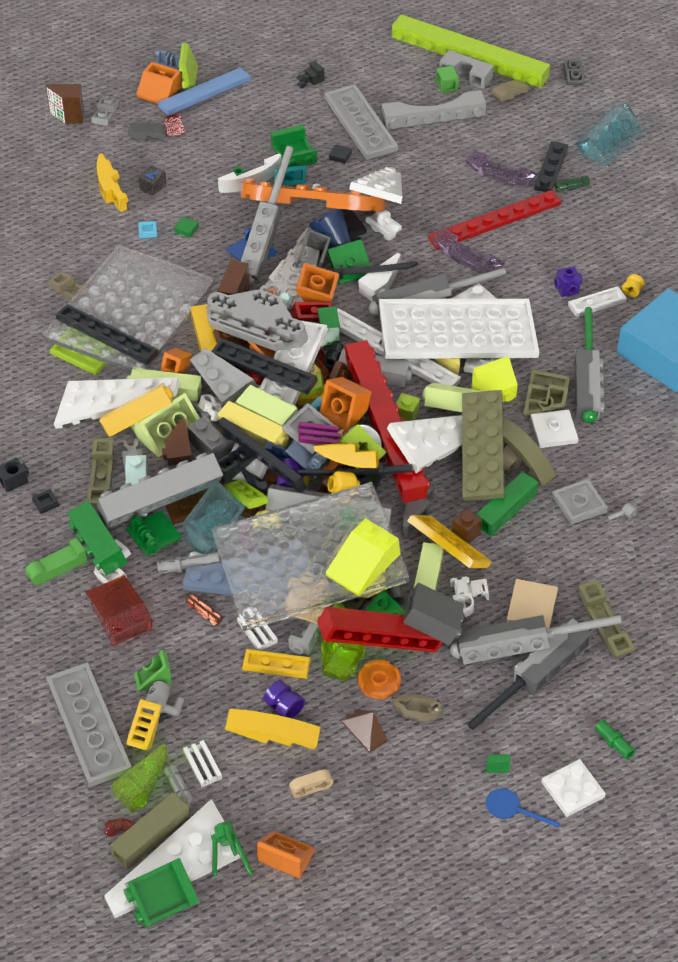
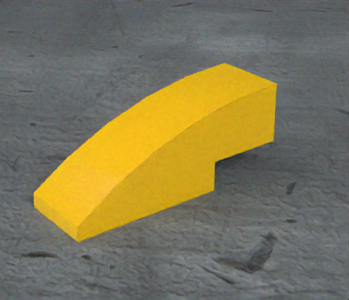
[314,443,379,468]

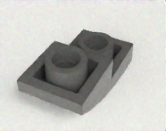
[564,59,584,84]
[128,123,166,141]

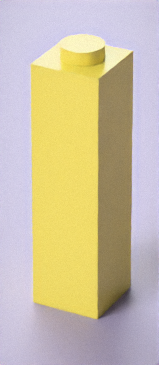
[217,401,290,448]

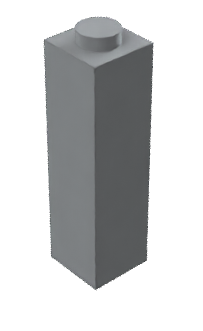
[338,349,413,388]

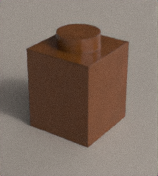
[452,508,482,544]

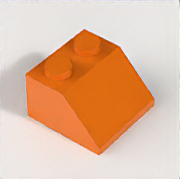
[295,263,339,302]
[320,377,372,431]

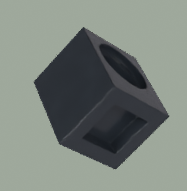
[0,457,29,492]

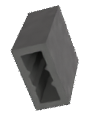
[403,582,465,645]

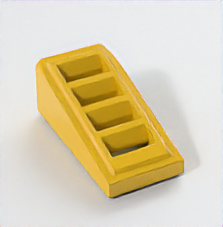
[126,699,162,750]

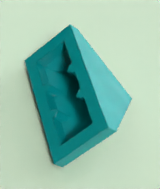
[274,165,307,186]

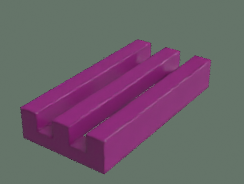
[298,422,340,445]

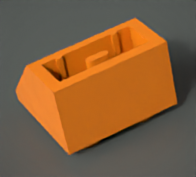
[136,62,182,104]

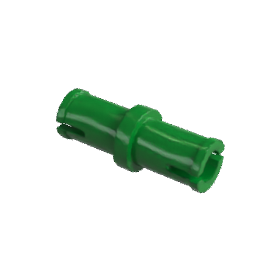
[595,720,636,760]

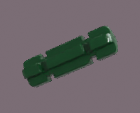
[555,176,590,192]

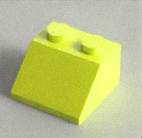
[471,356,518,402]

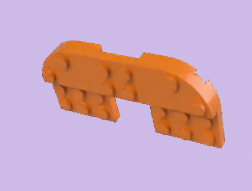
[241,179,388,211]

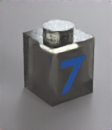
[138,165,167,196]

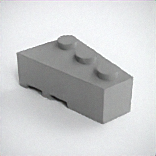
[190,348,259,406]

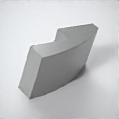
[91,96,119,126]

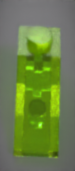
[111,743,168,813]

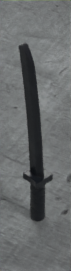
[326,261,418,279]
[297,463,413,479]

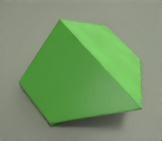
[134,650,172,692]

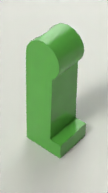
[25,538,87,585]

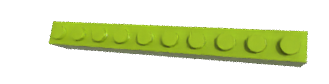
[392,14,550,88]

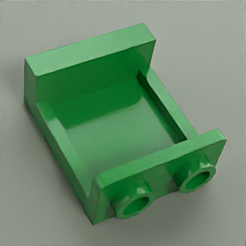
[270,125,317,167]
[123,858,199,928]

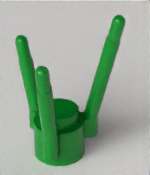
[211,822,253,877]

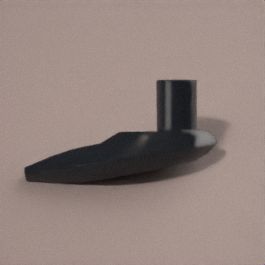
[240,467,269,493]

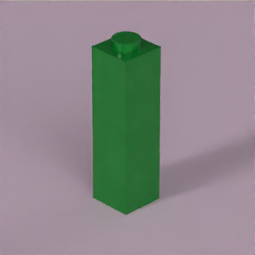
[476,472,538,537]

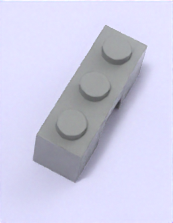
[439,50,494,89]

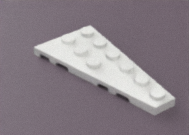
[350,167,403,204]
[259,228,322,310]
[54,377,180,429]
[387,415,462,473]
[104,799,241,918]

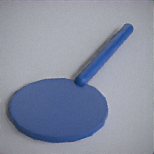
[486,788,560,827]

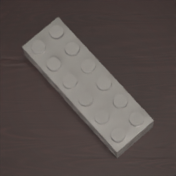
[96,453,223,529]

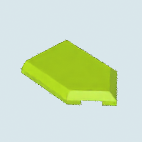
[179,43,198,89]

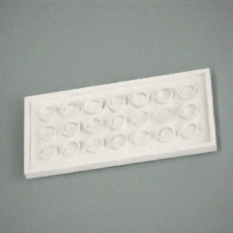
[379,299,539,359]

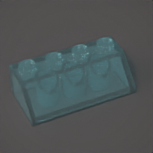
[575,102,645,167]

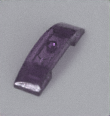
[466,151,537,186]
[433,228,505,274]

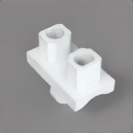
[366,210,402,241]

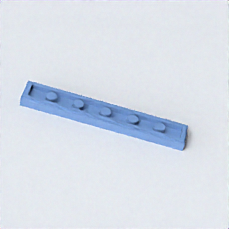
[158,67,250,116]

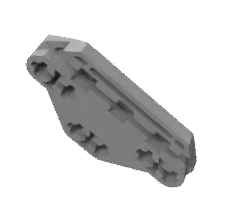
[206,290,308,351]

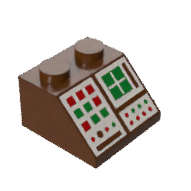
[46,84,84,124]

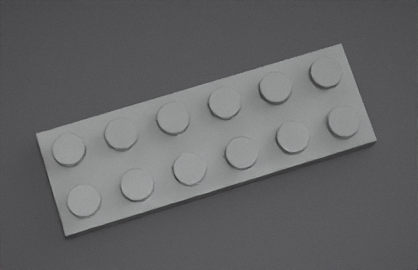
[324,84,398,160]
[46,663,132,787]

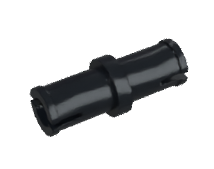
[324,341,344,368]

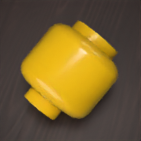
[328,471,360,499]

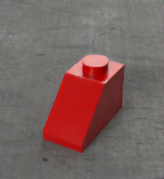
[290,302,332,324]

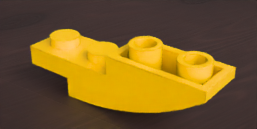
[97,153,128,212]

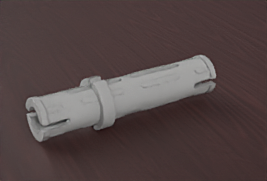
[157,551,222,575]

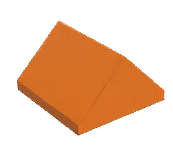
[257,831,316,879]

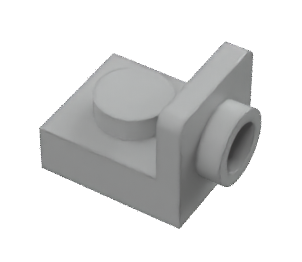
[288,622,319,656]

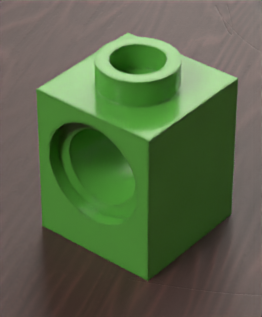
[436,66,459,93]

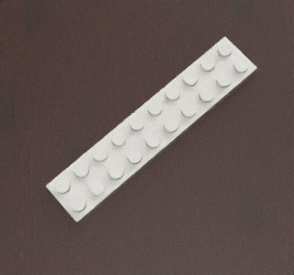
[228,320,328,483]

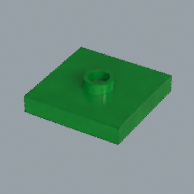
[326,239,371,285]

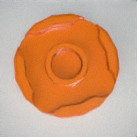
[358,659,401,699]

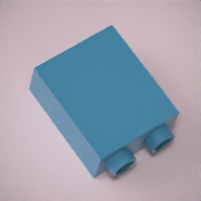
[617,288,678,393]

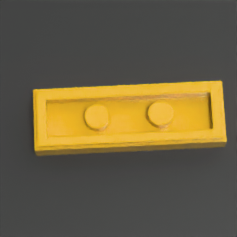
[242,649,311,679]

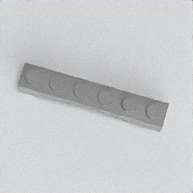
[381,90,486,129]

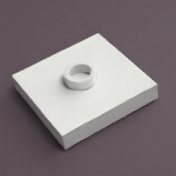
[530,410,578,448]

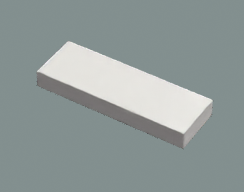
[568,286,627,318]

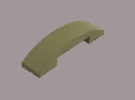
[503,417,556,487]
[86,438,114,506]
[578,579,636,658]

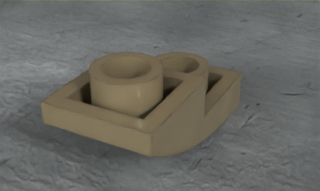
[491,80,530,102]

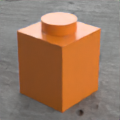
[160,348,192,374]

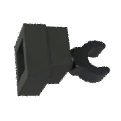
[296,61,325,88]

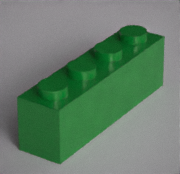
[67,500,128,576]

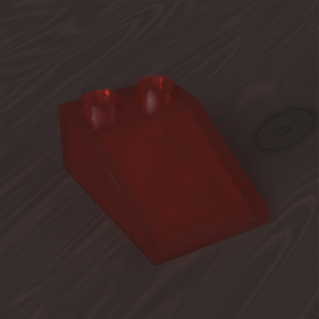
[86,575,153,646]

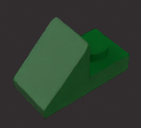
[317,306,340,347]

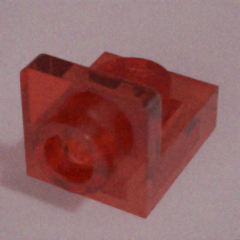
[164,113,184,137]

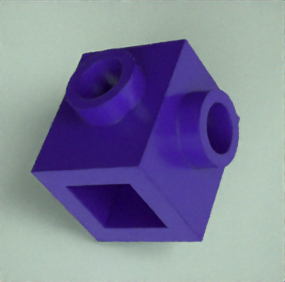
[554,266,583,297]

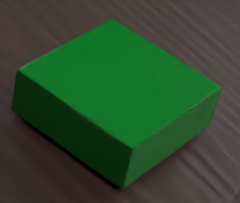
[174,217,199,237]
[486,754,510,773]

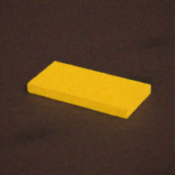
[408,515,492,568]

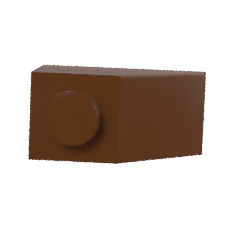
[161,419,192,466]

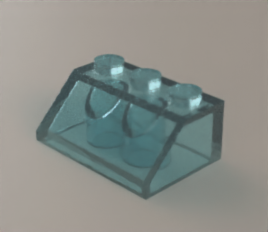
[182,480,246,554]

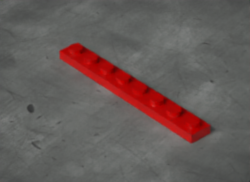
[428,190,562,250]

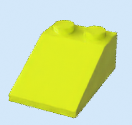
[325,518,401,596]

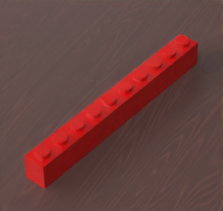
[345,340,430,503]

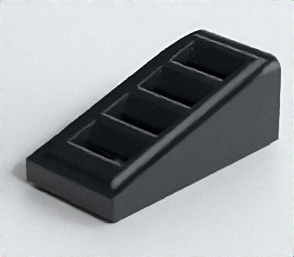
[217,447,256,484]

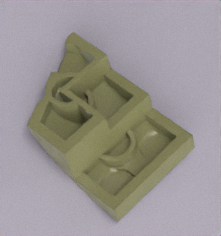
[523,369,570,416]

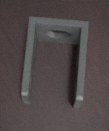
[295,229,331,268]

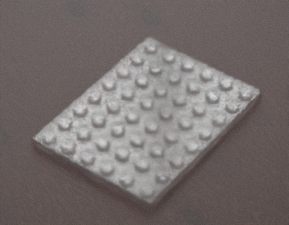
[41,245,215,373]
[211,482,410,631]

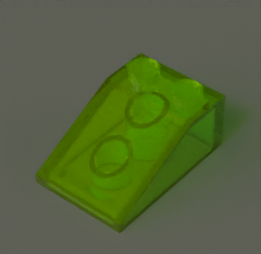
[320,600,366,681]

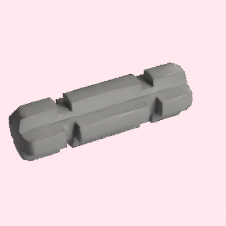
[164,765,192,804]

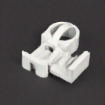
[198,394,237,421]
[450,576,489,617]

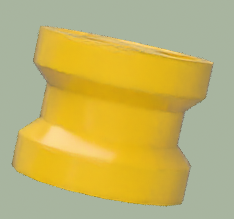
[622,274,645,298]

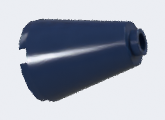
[309,209,351,249]

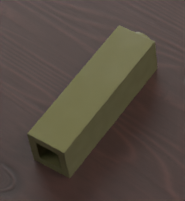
[110,792,190,870]

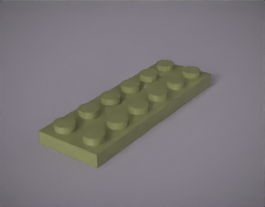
[462,390,505,501]

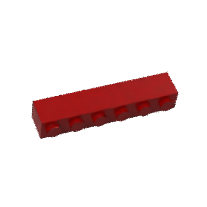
[317,607,443,653]

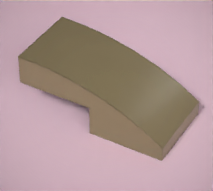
[48,271,89,304]

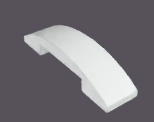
[218,154,281,193]

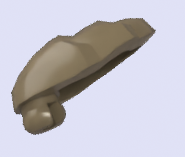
[393,694,442,722]

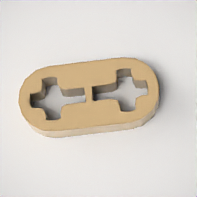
[289,769,334,798]

